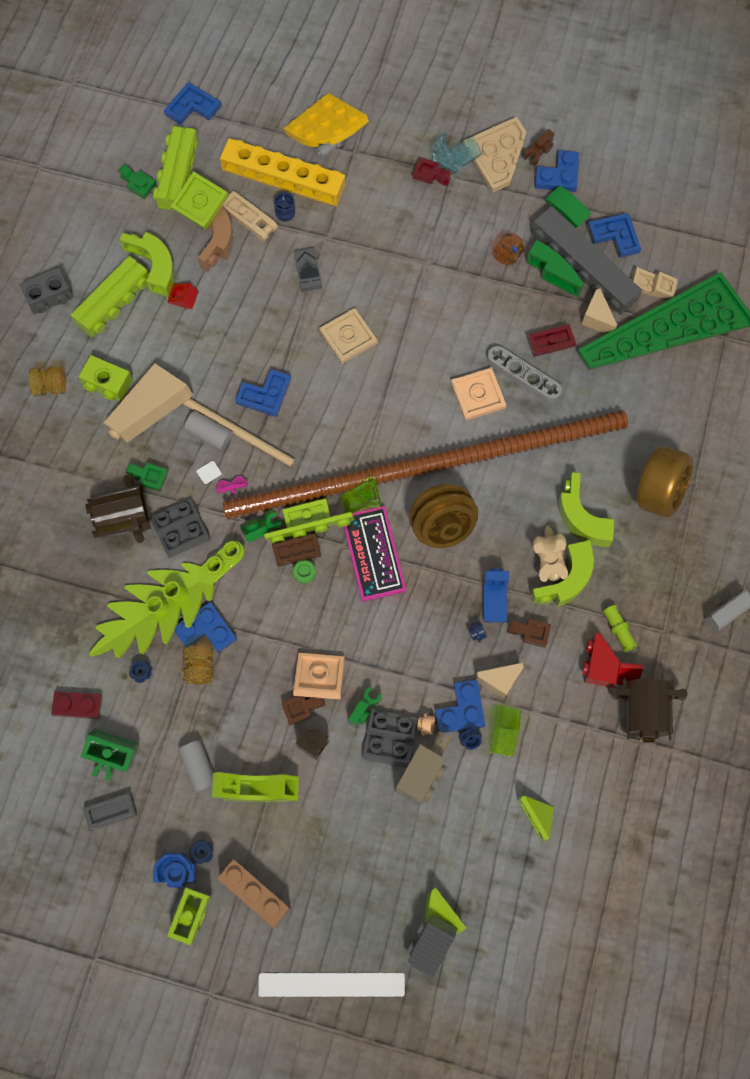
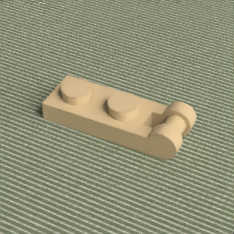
[223,191,278,242]

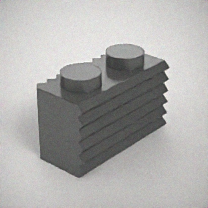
[406,914,458,978]

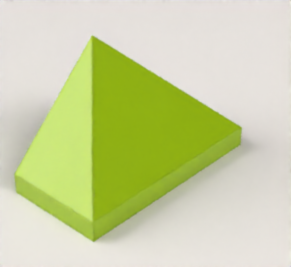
[518,796,554,843]
[424,888,466,935]

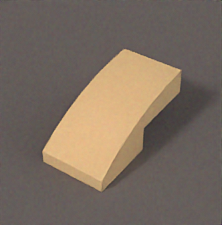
[631,267,678,299]

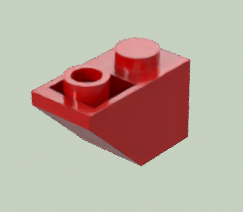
[582,633,620,688]

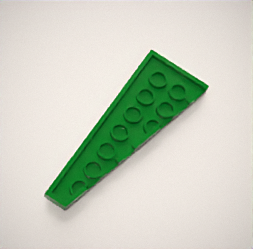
[578,272,750,370]

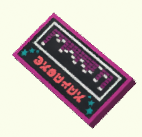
[344,506,406,602]

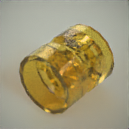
[29,366,66,396]
[183,646,213,684]

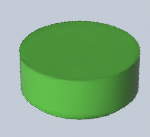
[293,560,316,584]

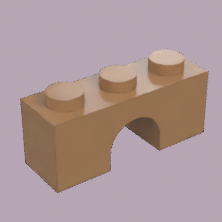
[217,859,291,928]

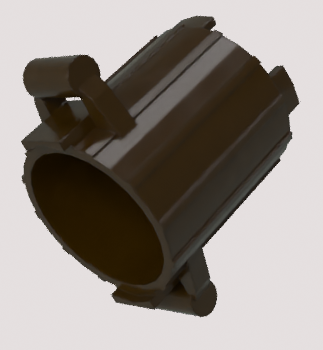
[85,475,152,543]
[610,679,688,743]

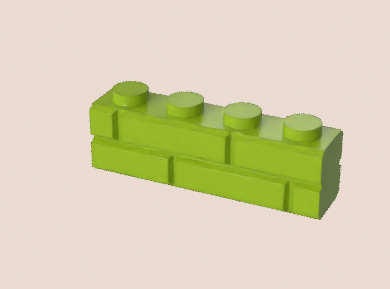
[153,126,198,211]
[70,256,149,338]

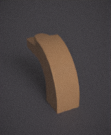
[198,206,233,272]

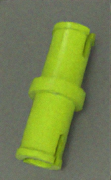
[603,605,638,652]

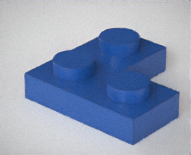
[164,82,222,125]
[535,150,579,192]
[587,213,641,258]
[235,369,291,417]
[174,602,237,653]
[435,680,486,733]

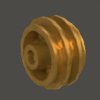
[409,483,478,548]

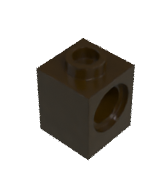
[296,724,330,760]

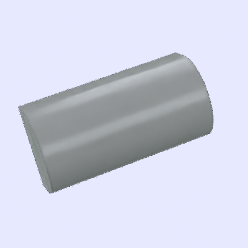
[184,411,234,452]
[704,590,750,632]
[178,740,213,795]

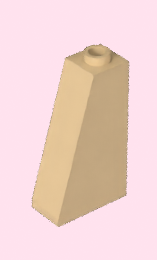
[104,364,193,443]

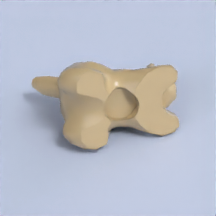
[533,525,568,582]

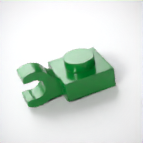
[118,164,157,200]
[126,463,168,492]
[240,509,282,543]
[348,687,382,728]

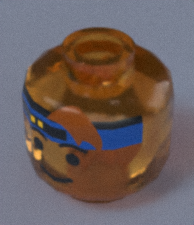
[493,234,524,265]

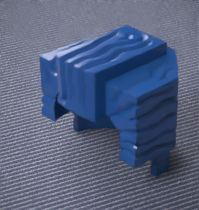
[153,853,196,888]

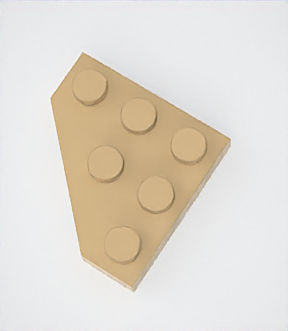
[463,117,527,193]

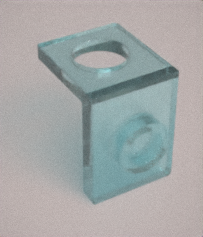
[432,132,466,174]
[442,137,482,169]

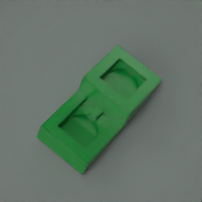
[544,185,592,228]

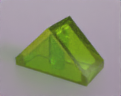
[342,478,381,513]
[490,706,521,757]

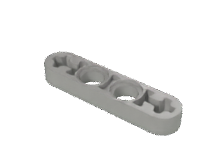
[487,346,562,403]

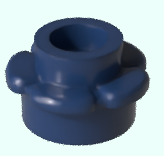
[468,621,487,643]
[129,660,152,683]
[459,727,482,750]
[190,840,214,864]

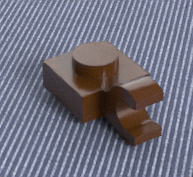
[523,129,555,166]
[507,619,551,648]
[281,696,325,726]

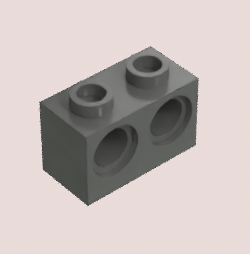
[19,267,73,315]

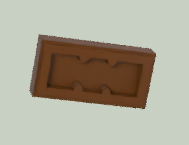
[272,533,321,567]

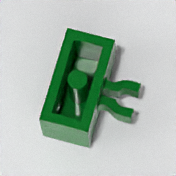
[81,729,139,781]

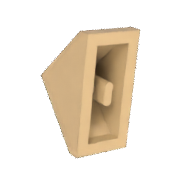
[582,289,617,334]
[475,663,524,698]

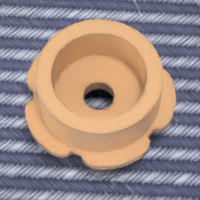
[418,713,435,736]

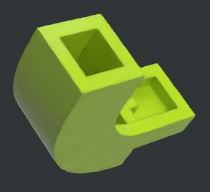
[119,232,175,297]
[558,472,614,547]
[530,540,594,607]
[212,772,299,802]

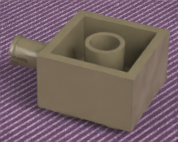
[395,731,452,806]

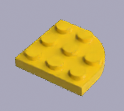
[283,93,369,147]

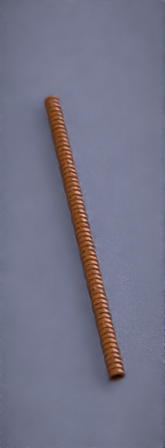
[223,410,628,520]

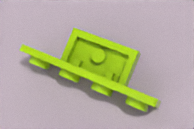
[264,498,355,544]

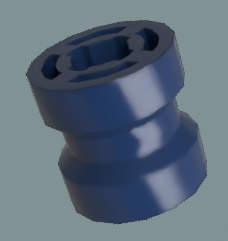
[274,192,296,222]

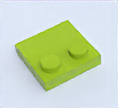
[170,171,229,230]

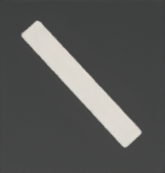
[258,973,405,997]

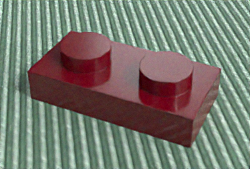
[528,324,576,357]
[51,691,103,719]

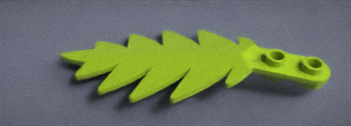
[89,541,245,658]

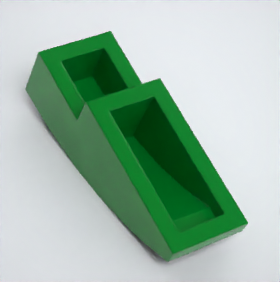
[526,239,584,298]

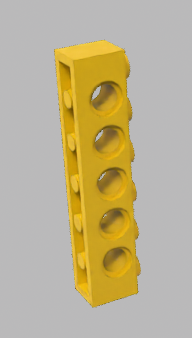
[220,138,346,207]

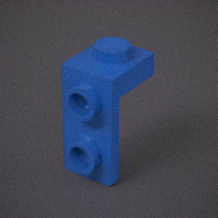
[484,568,509,623]

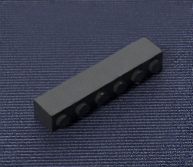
[531,206,642,315]

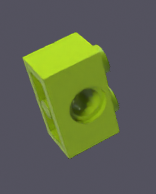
[79,355,133,402]
[167,888,212,945]

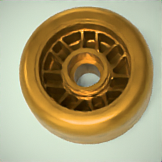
[637,446,693,517]

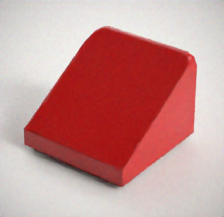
[167,283,198,309]
[616,663,643,685]

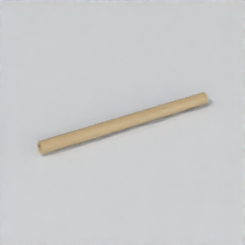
[183,399,295,467]

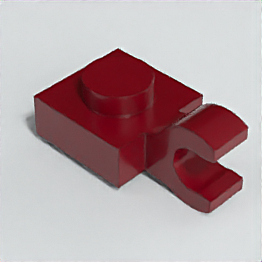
[413,158,451,186]

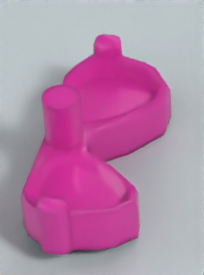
[216,476,248,494]

